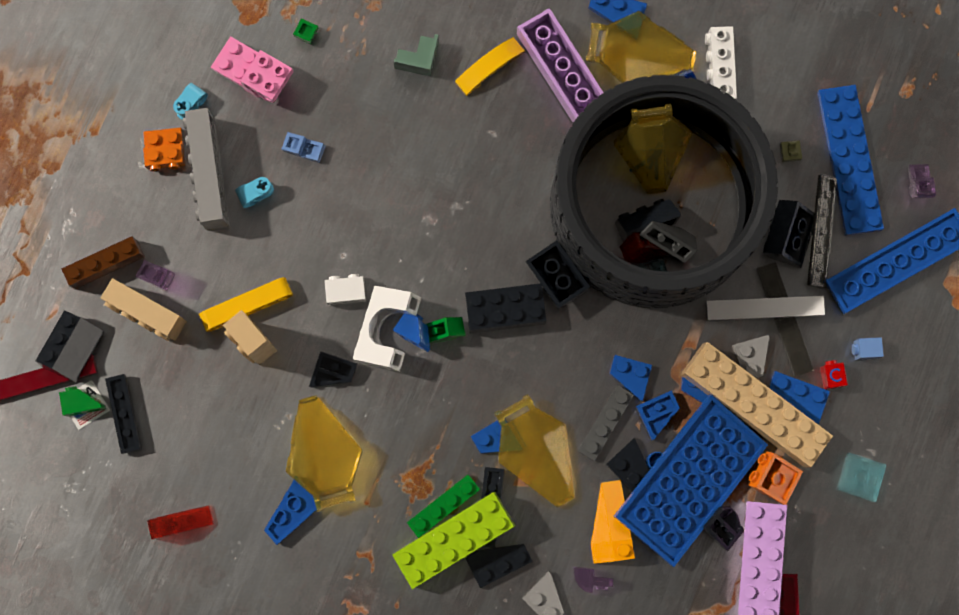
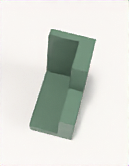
[394,34,439,77]

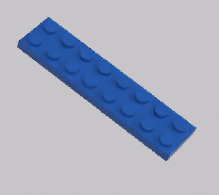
[817,85,884,236]
[824,208,959,314]

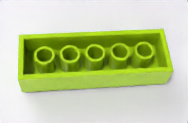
[392,492,516,589]

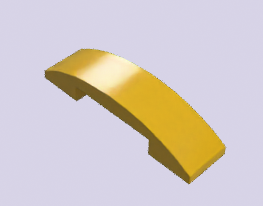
[455,37,525,96]

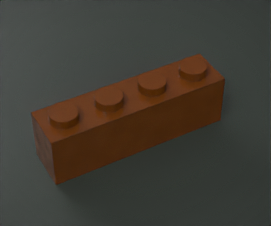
[61,236,145,289]

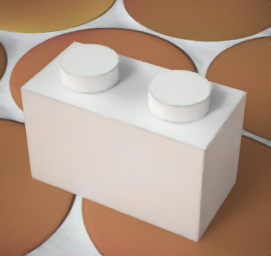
[325,274,366,306]

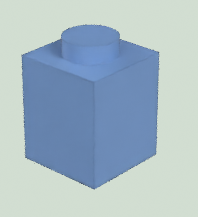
[852,337,884,360]

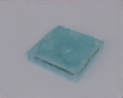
[837,453,886,502]

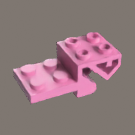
[211,36,294,103]

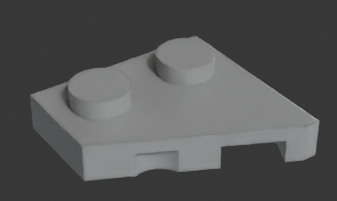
[732,335,769,378]
[522,571,564,615]

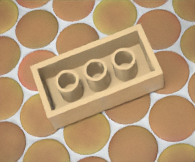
[100,278,187,341]
[223,310,278,365]

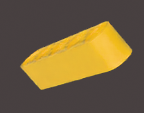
[199,277,293,332]

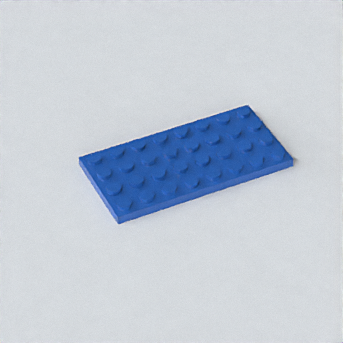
[614,395,768,567]

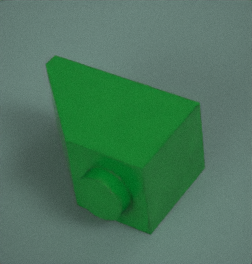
[426,317,466,343]
[59,386,106,417]

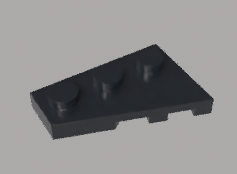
[606,438,649,492]
[465,544,533,588]

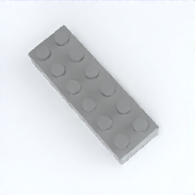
[183,108,229,230]

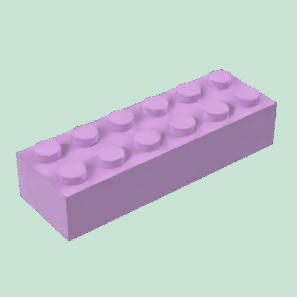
[517,8,604,122]
[738,501,788,615]

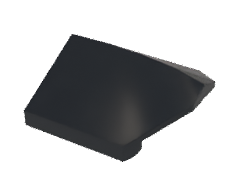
[703,506,744,551]

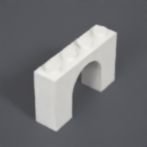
[353,286,421,372]

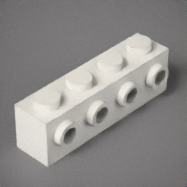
[705,27,737,99]

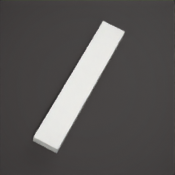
[707,296,825,321]

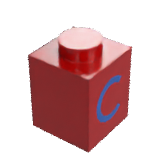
[820,360,848,390]

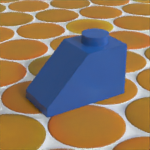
[393,314,430,352]

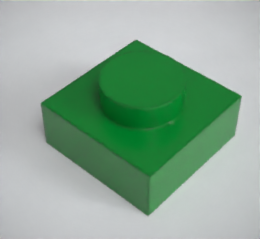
[293,18,319,44]

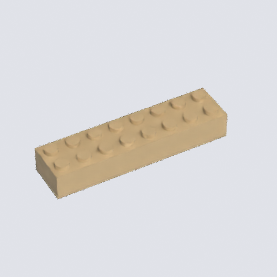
[680,342,833,468]

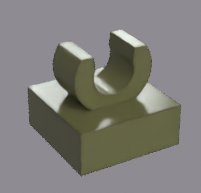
[780,140,802,162]

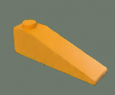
[591,480,635,564]

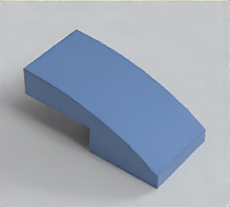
[281,132,326,163]

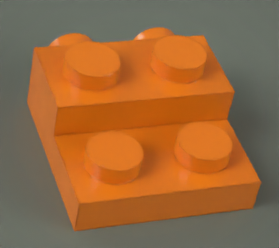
[143,127,186,172]
[749,451,803,505]

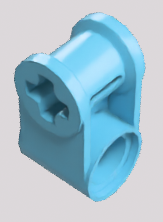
[173,83,208,120]
[235,177,274,208]

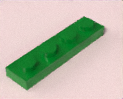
[407,474,480,538]

